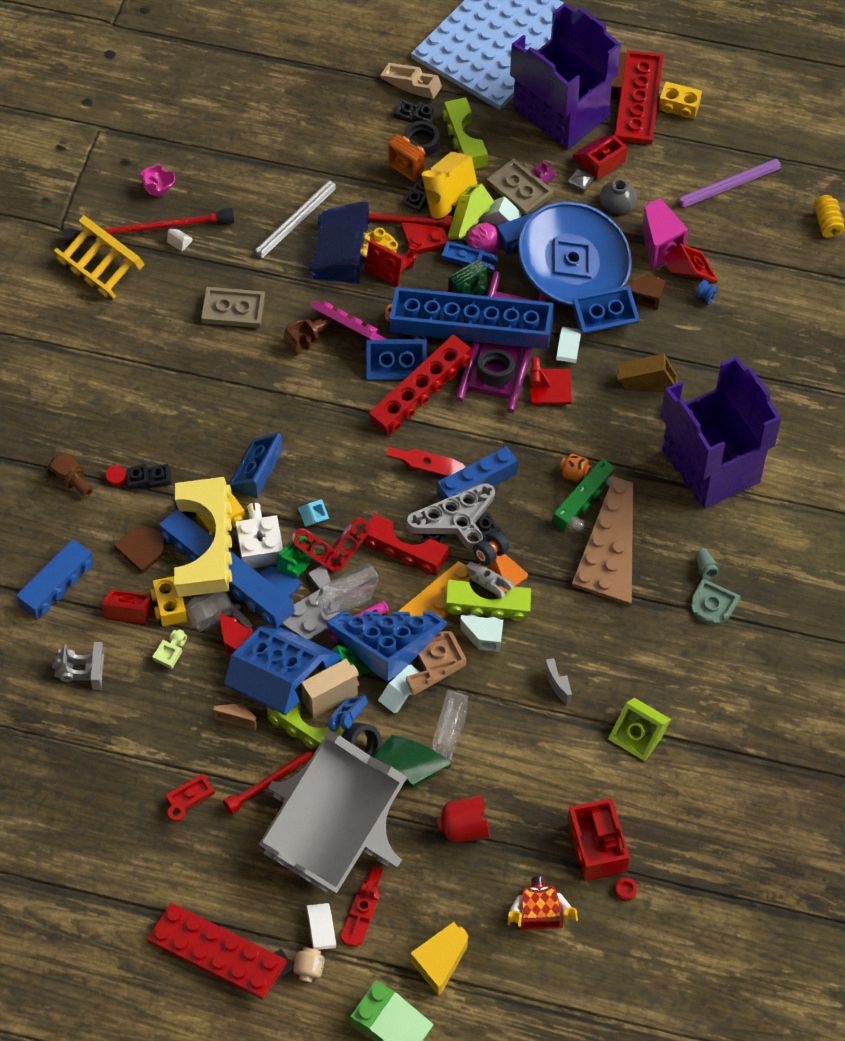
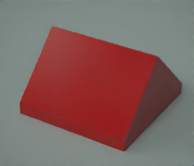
[102,590,152,625]

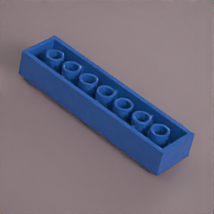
[390,287,553,349]

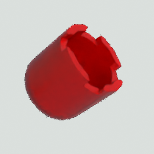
[437,795,490,843]

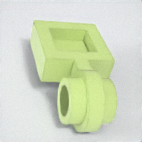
[153,629,187,669]

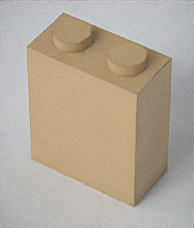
[301,659,359,718]

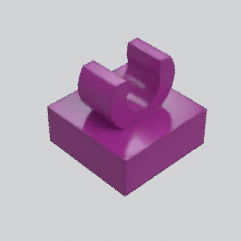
[530,161,555,184]

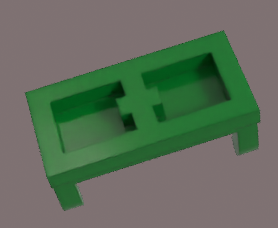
[277,535,318,578]

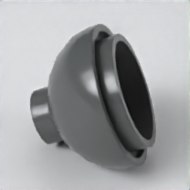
[599,179,637,215]

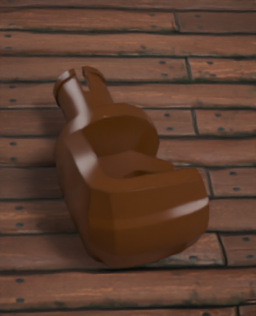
[284,315,332,355]
[47,453,93,498]

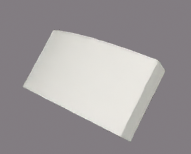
[307,903,336,950]

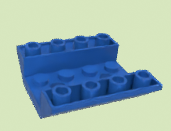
[224,626,342,716]

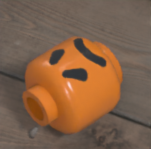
[559,454,591,483]

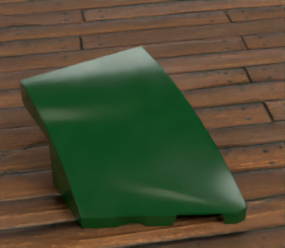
[373,735,451,788]

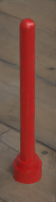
[360,213,453,230]
[222,751,314,815]

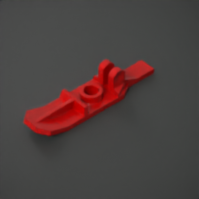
[386,447,465,477]
[340,866,384,947]

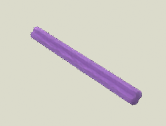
[679,159,781,208]

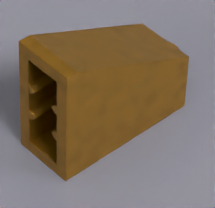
[616,354,678,392]

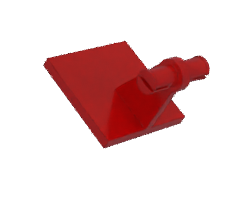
[365,240,417,287]
[530,357,572,405]

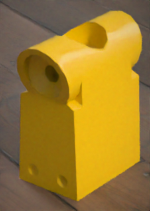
[421,152,477,218]

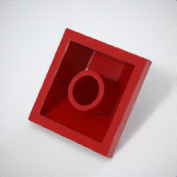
[664,243,718,283]

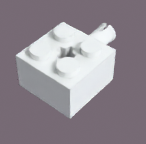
[236,503,283,568]

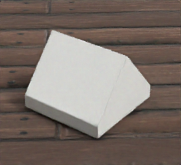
[167,229,193,251]

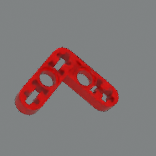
[292,517,370,571]

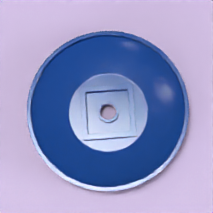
[518,202,632,307]

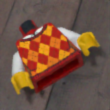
[507,876,578,930]

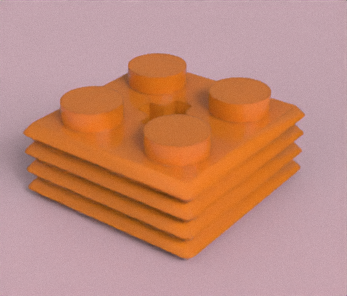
[388,134,425,183]

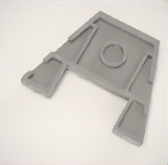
[281,565,340,641]

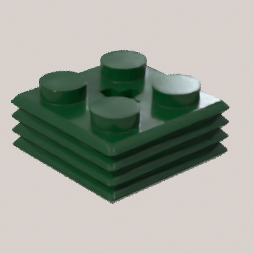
[448,259,487,296]

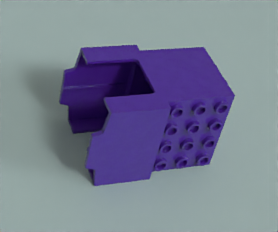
[510,3,621,150]
[661,357,781,509]

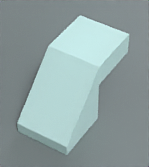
[556,327,581,363]
[378,664,420,713]

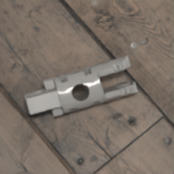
[466,562,514,598]

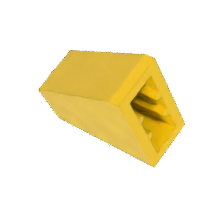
[410,922,468,995]

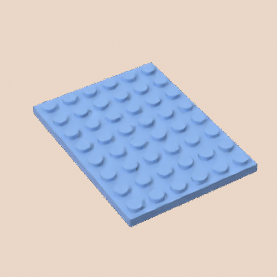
[411,0,564,110]

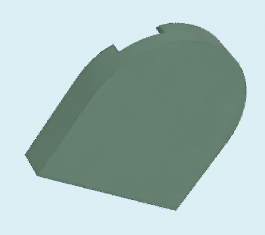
[691,578,741,625]

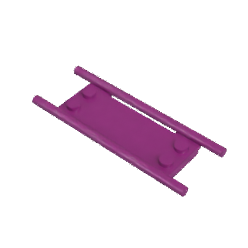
[456,272,547,413]

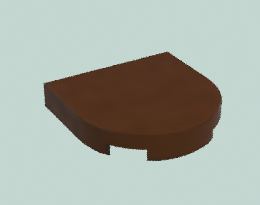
[114,527,164,573]

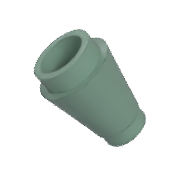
[696,548,719,580]

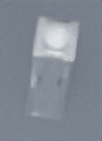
[316,562,380,616]
[432,690,469,760]

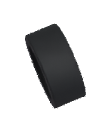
[404,121,440,157]
[476,349,515,387]
[341,723,382,757]

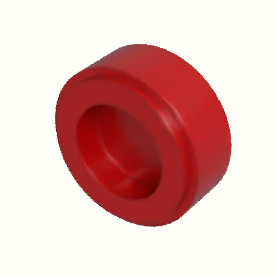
[106,465,127,486]
[615,878,638,901]

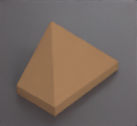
[213,703,257,731]

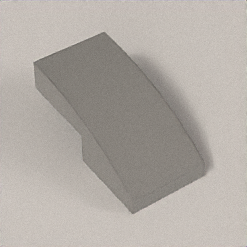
[545,658,572,705]

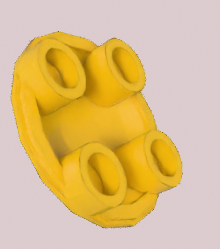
[359,228,398,258]

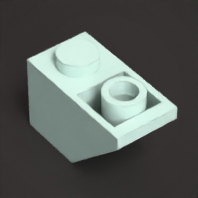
[460,615,503,652]

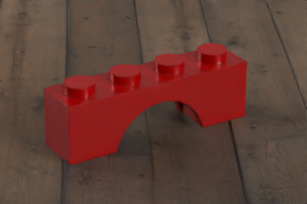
[363,514,449,576]

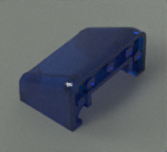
[310,202,369,284]

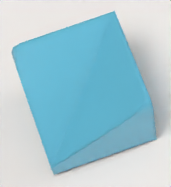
[298,499,329,527]

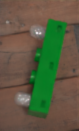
[551,458,615,532]

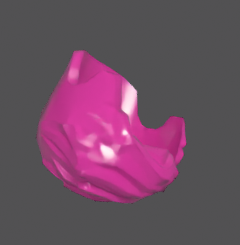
[140,164,175,197]
[465,223,500,254]

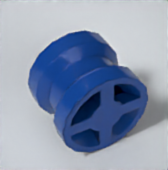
[695,280,718,304]

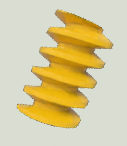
[814,195,845,238]

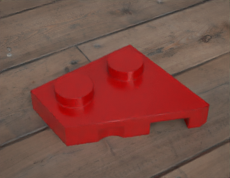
[401,222,448,255]

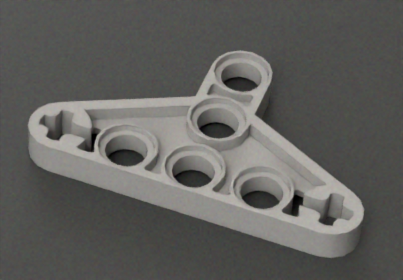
[406,483,495,549]

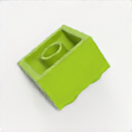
[608,698,671,761]

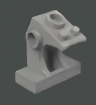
[52,642,104,690]

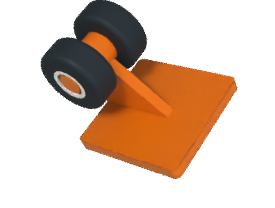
[473,531,528,598]

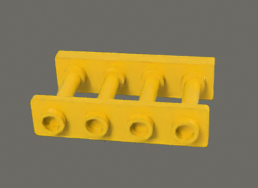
[53,215,145,299]

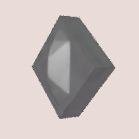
[568,169,594,193]

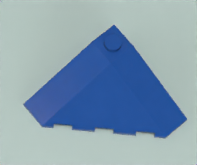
[326,612,447,682]

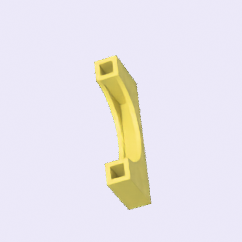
[174,477,232,597]

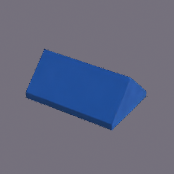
[572,285,640,334]
[367,339,427,380]
[229,433,283,498]

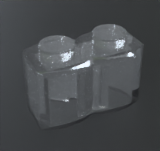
[185,591,236,632]

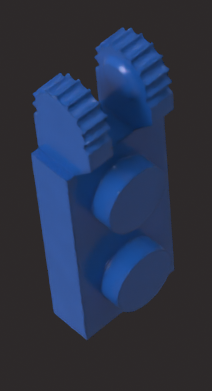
[441,240,498,274]
[328,695,368,732]

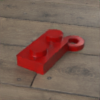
[165,774,215,822]

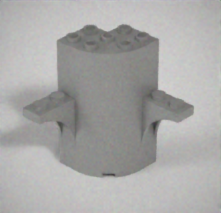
[258,731,408,893]

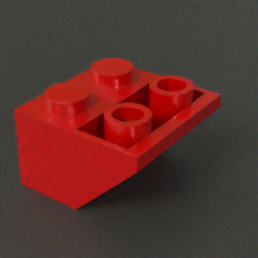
[572,135,628,180]

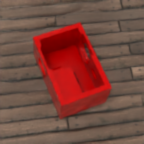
[567,798,630,882]

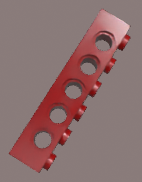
[369,334,472,436]

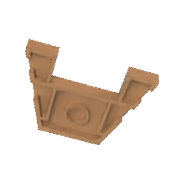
[406,631,466,695]

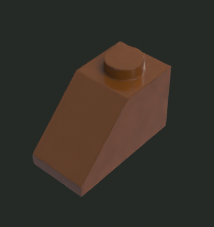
[622,275,665,310]

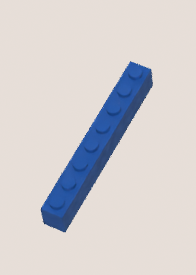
[159,509,295,628]

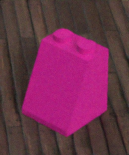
[642,198,688,270]

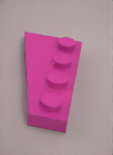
[311,300,386,340]

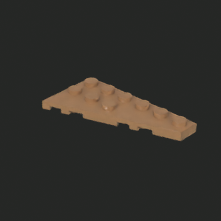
[572,477,633,606]

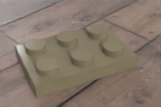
[486,159,554,215]
[201,287,265,328]

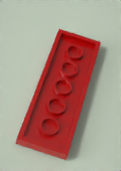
[615,50,664,145]
[147,903,287,1001]

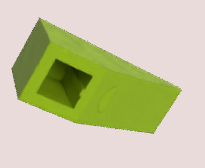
[447,183,494,240]

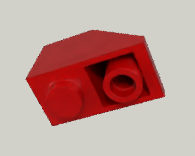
[219,613,255,655]

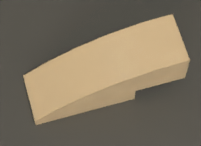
[380,63,442,99]

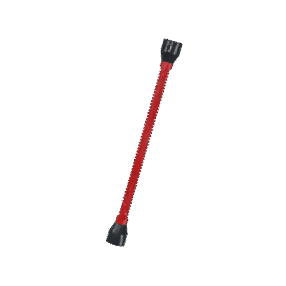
[63,208,234,245]

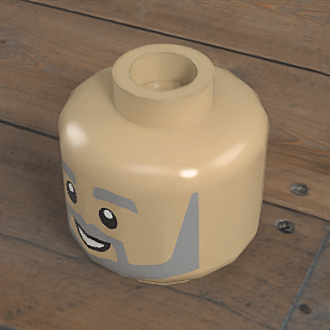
[293,947,325,983]

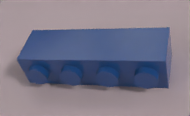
[497,201,567,254]
[437,446,518,509]
[16,539,94,620]

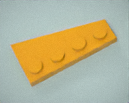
[398,561,472,619]

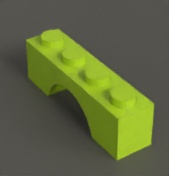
[442,97,488,169]
[443,580,531,621]
[267,701,344,750]

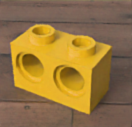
[658,82,702,119]
[150,576,187,627]

